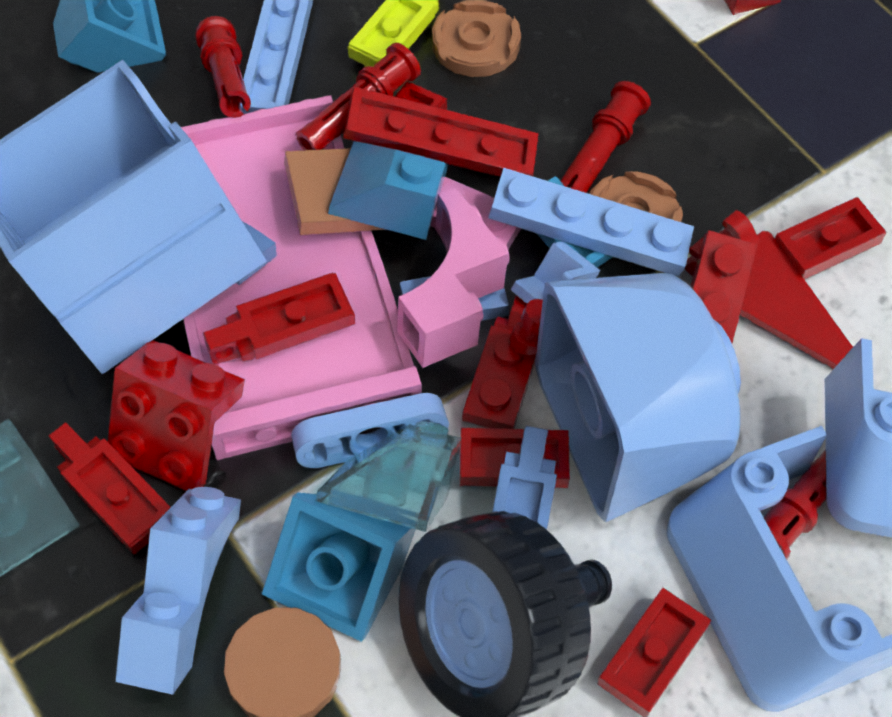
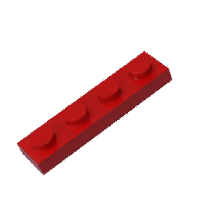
[343,87,539,177]

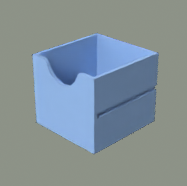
[0,60,267,374]

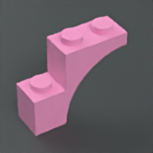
[397,187,510,368]

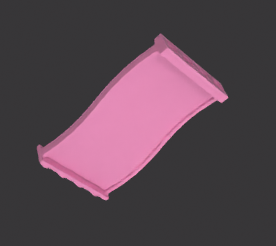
[181,95,422,460]

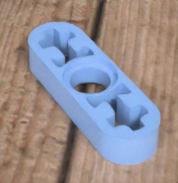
[291,393,449,468]

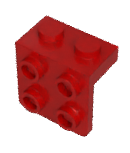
[108,340,245,491]

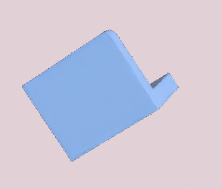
[511,241,600,303]

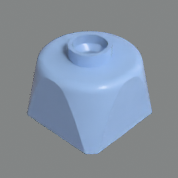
[535,273,741,522]

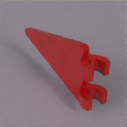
[684,210,853,369]

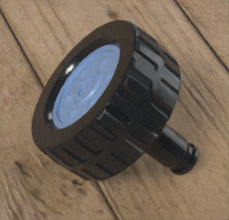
[399,511,612,717]

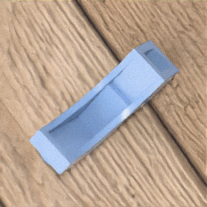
[116,487,241,695]

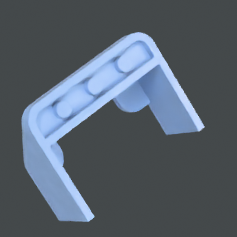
[824,338,892,538]
[666,426,892,712]

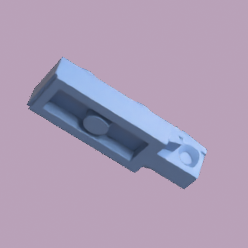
[492,426,557,530]

